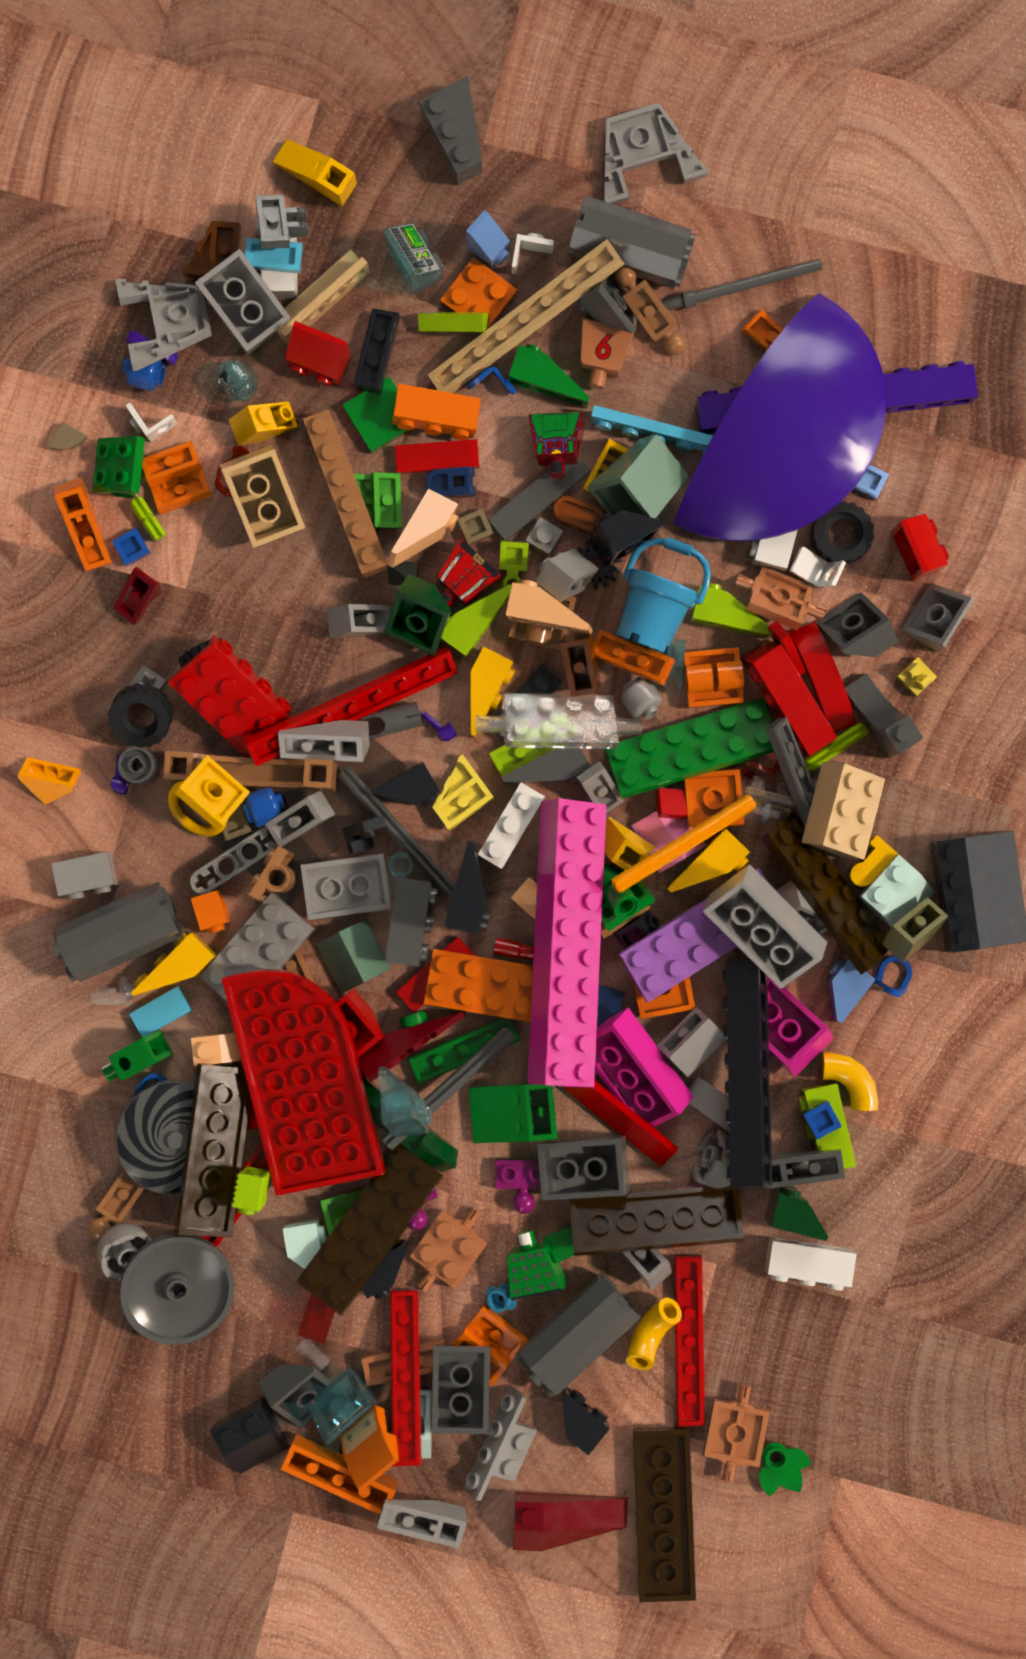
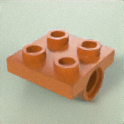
[683,647,744,708]

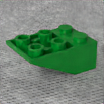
[468,1082,558,1143]

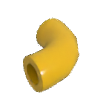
[821,1052,878,1111]
[626,1297,681,1370]

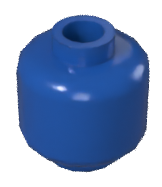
[122,358,166,391]
[242,787,285,827]

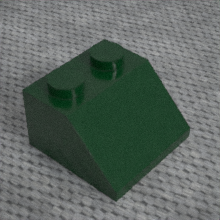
[384,573,451,656]
[765,1186,828,1241]

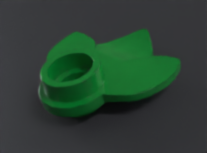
[759,1442,811,1496]

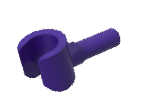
[421,711,457,742]
[111,754,130,795]

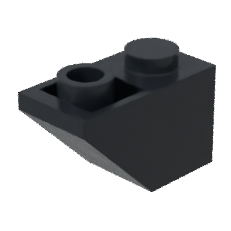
[562,1388,610,1456]

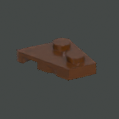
[182,221,241,278]

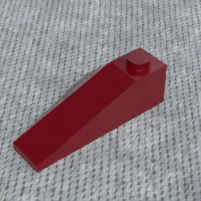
[358,1011,465,1083]
[513,1492,628,1551]

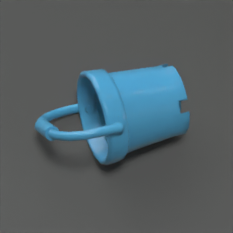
[615,537,711,654]

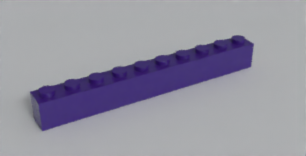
[696,361,978,434]

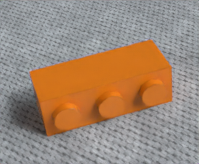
[391,383,481,440]

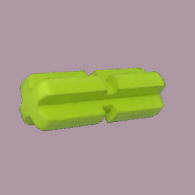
[130,496,166,542]

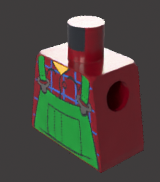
[529,411,584,479]

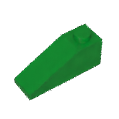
[509,344,589,409]

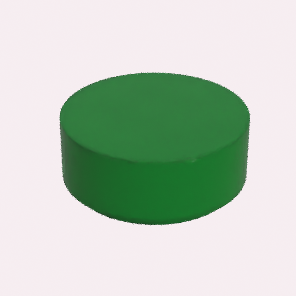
[399,1011,428,1029]

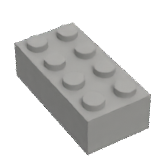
[703,864,827,989]

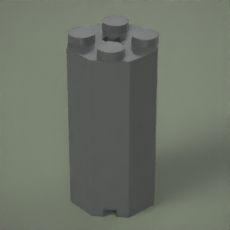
[568,196,696,288]
[52,882,184,982]
[515,1272,641,1397]

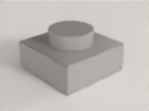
[526,517,563,556]

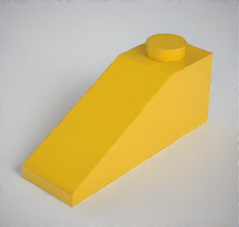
[666,829,750,893]

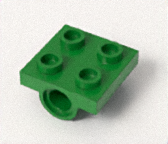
[92,436,145,498]
[601,864,655,932]

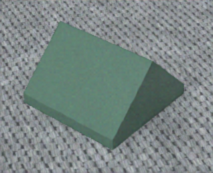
[316,919,391,994]

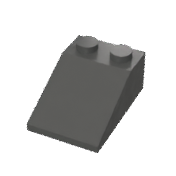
[537,1135,630,1201]
[431,1345,490,1434]

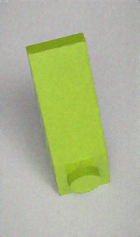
[690,583,772,640]
[442,584,512,656]

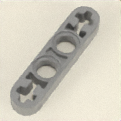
[190,826,278,894]

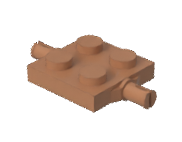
[734,565,827,631]
[410,1207,489,1292]
[703,1384,770,1482]

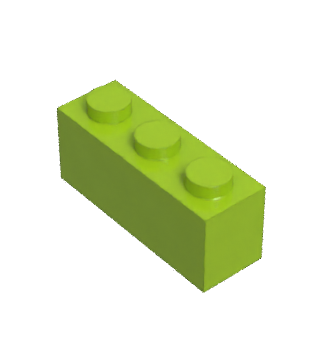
[798,1081,856,1169]

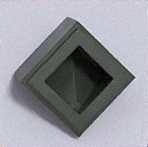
[388,561,418,586]

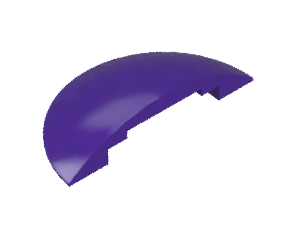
[673,293,886,541]

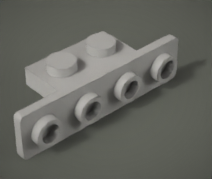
[464,1386,537,1501]

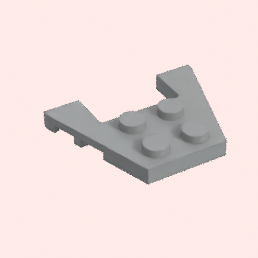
[604,103,708,205]
[115,278,212,371]

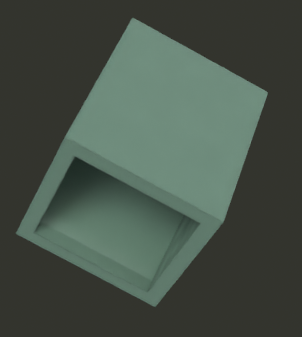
[587,434,689,518]

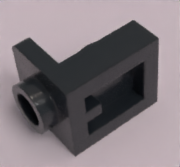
[342,815,386,854]
[613,910,660,949]

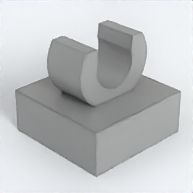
[129,665,168,692]

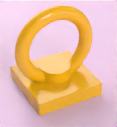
[167,755,250,837]

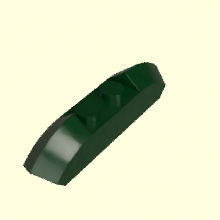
[362,1075,458,1173]

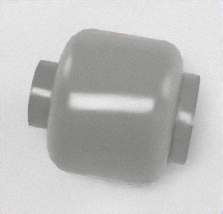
[621,677,662,720]

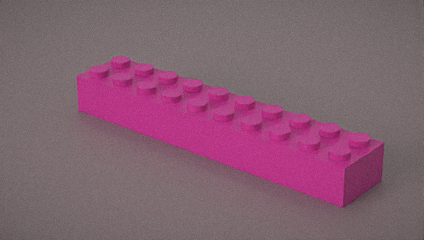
[528,798,607,1087]

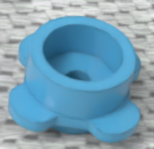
[486,1283,516,1313]

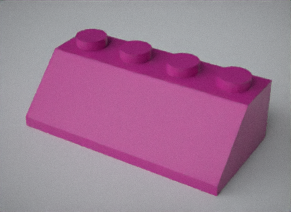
[595,1008,694,1127]

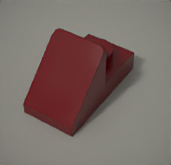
[113,566,162,625]

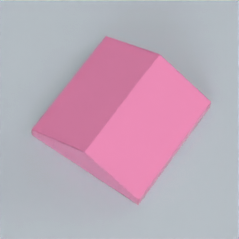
[631,811,707,873]

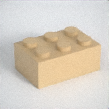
[220,445,305,548]
[801,762,885,860]

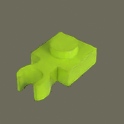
[499,541,529,587]

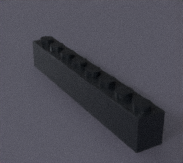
[723,959,772,1190]

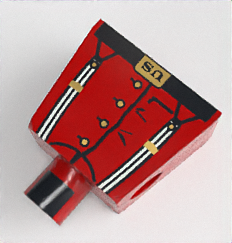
[437,539,501,607]

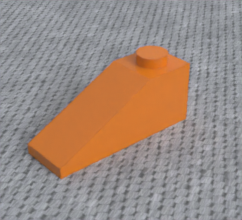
[54,477,112,571]

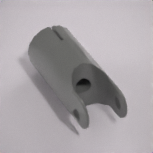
[357,701,423,739]

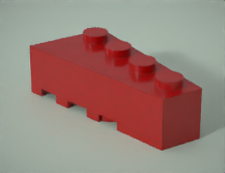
[740,640,838,756]

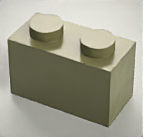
[882,897,948,963]

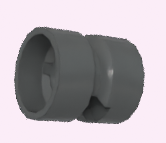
[118,747,161,785]

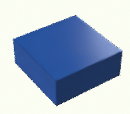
[112,528,151,567]
[802,1100,842,1140]

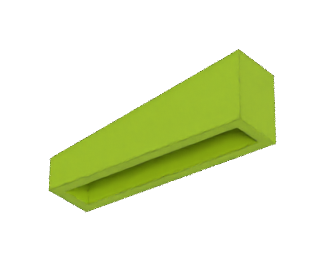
[418,312,488,332]

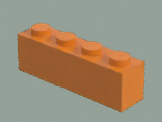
[280,1434,398,1515]

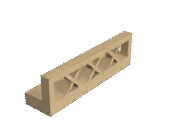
[277,250,370,345]

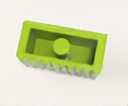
[232,1166,271,1215]

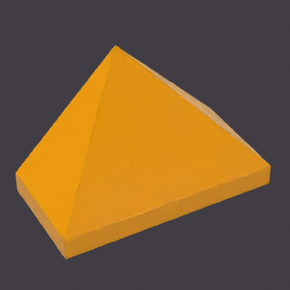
[18,757,81,805]

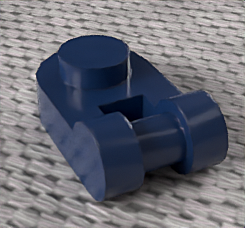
[426,467,476,498]

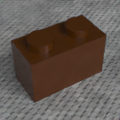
[560,633,601,697]

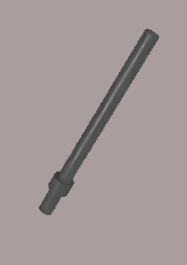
[662,259,822,311]

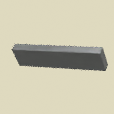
[488,457,590,541]
[766,717,815,828]

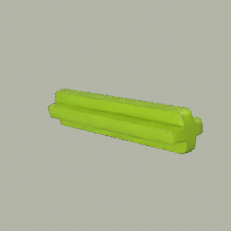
[803,722,869,773]

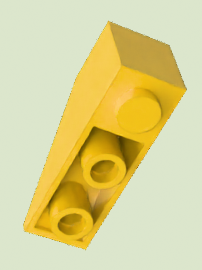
[273,139,357,206]
[471,646,515,738]
[131,932,218,996]

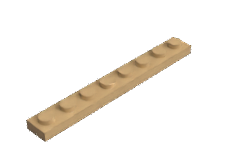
[428,239,624,393]

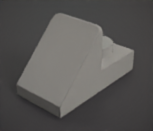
[577,761,624,813]

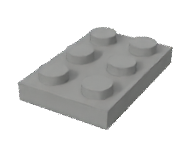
[300,853,391,920]

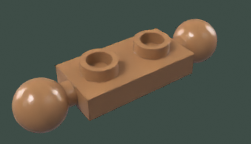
[614,266,685,355]
[89,1169,145,1240]

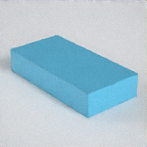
[245,238,303,274]
[129,986,193,1038]

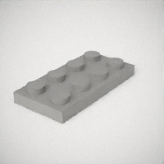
[200,893,315,1001]

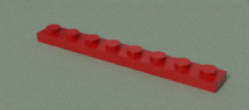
[244,646,458,767]

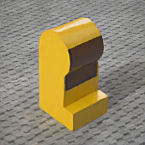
[847,835,898,887]

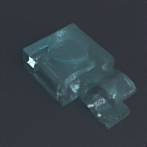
[661,639,686,689]

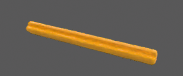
[611,795,756,892]

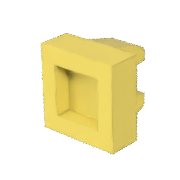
[896,657,937,697]

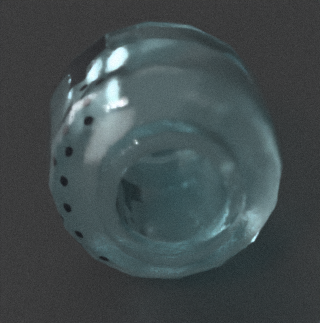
[217,359,258,402]

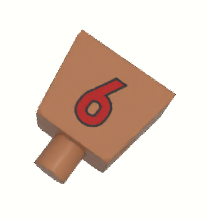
[580,319,634,389]

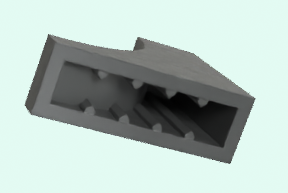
[845,673,923,758]

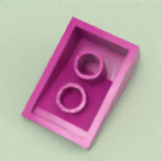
[767,976,834,1078]

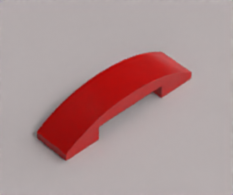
[789,622,856,733]

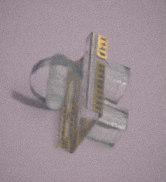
[742,776,795,824]

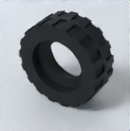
[810,501,874,565]
[108,683,173,748]

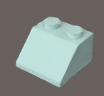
[857,855,935,927]

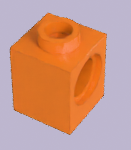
[191,890,231,934]

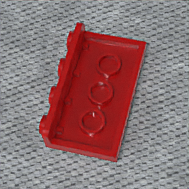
[168,635,292,758]

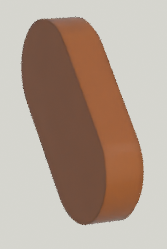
[552,495,605,534]

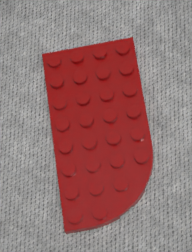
[221,969,385,1196]

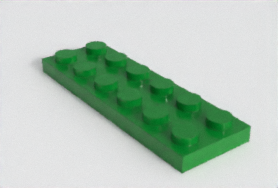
[604,697,774,799]

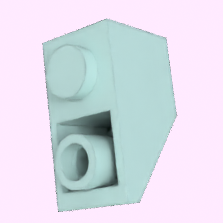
[283,1219,327,1269]

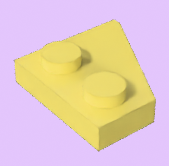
[433,754,495,831]

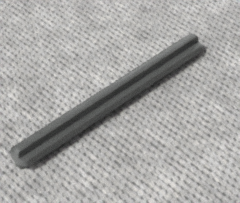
[338,766,455,897]
[382,1027,515,1150]

